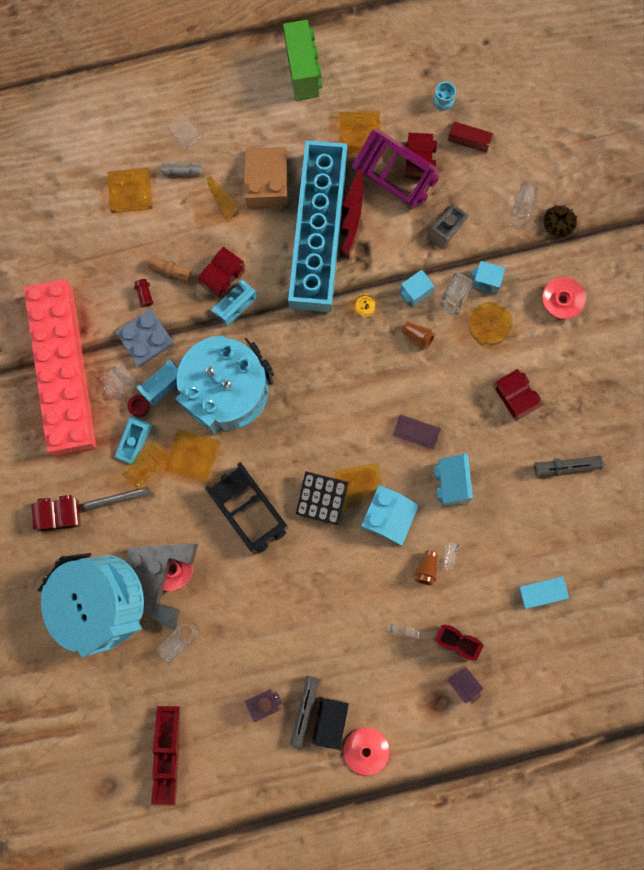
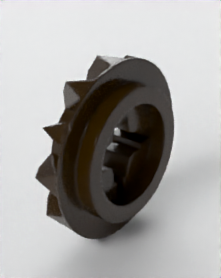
[543,204,577,237]

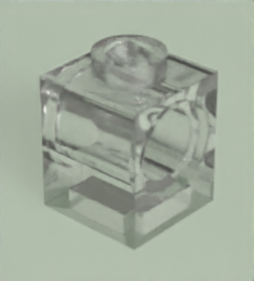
[100,362,138,399]

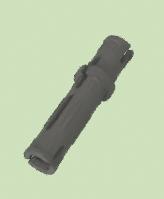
[534,455,603,476]
[289,676,320,748]

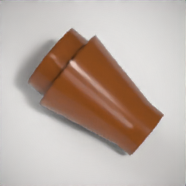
[402,321,435,349]
[414,550,438,585]

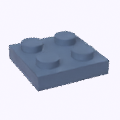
[115,309,175,367]

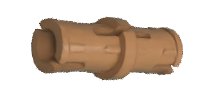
[148,256,192,282]

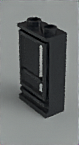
[205,462,288,554]

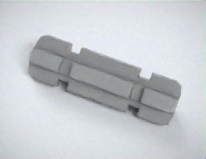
[161,163,202,176]

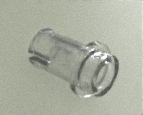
[439,541,460,571]

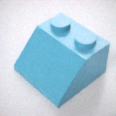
[434,453,473,506]
[361,485,419,546]

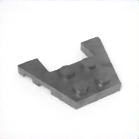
[126,543,198,630]

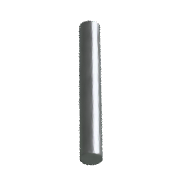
[84,486,150,511]

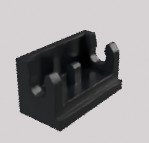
[312,697,349,750]

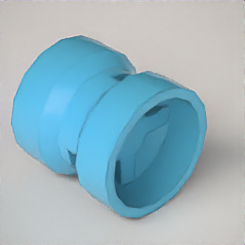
[434,82,456,111]

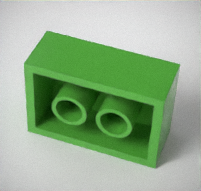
[283,20,322,101]

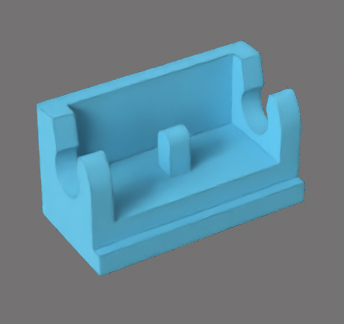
[211,279,257,327]
[136,359,178,406]

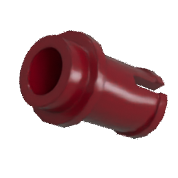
[134,279,154,308]

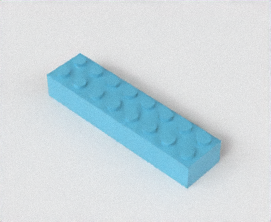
[288,140,347,312]

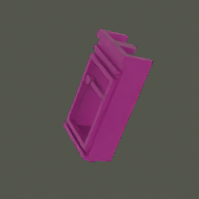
[352,129,440,208]

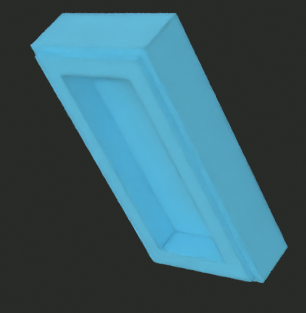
[518,576,569,609]

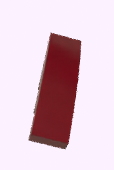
[341,169,363,259]
[151,706,180,806]

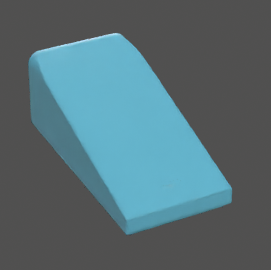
[114,417,153,466]

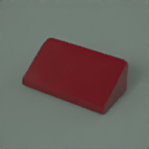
[448,121,493,153]

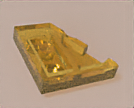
[334,463,382,512]

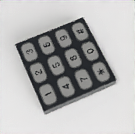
[296,471,349,525]

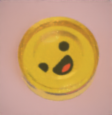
[355,294,376,317]

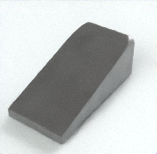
[426,204,469,249]

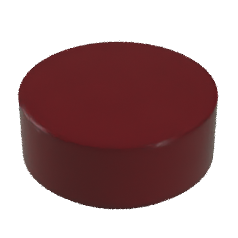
[127,395,150,418]

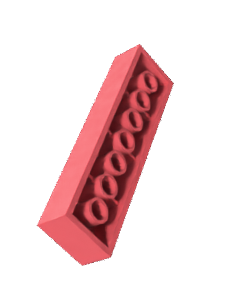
[24,279,97,457]

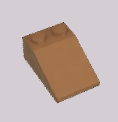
[244,147,288,208]

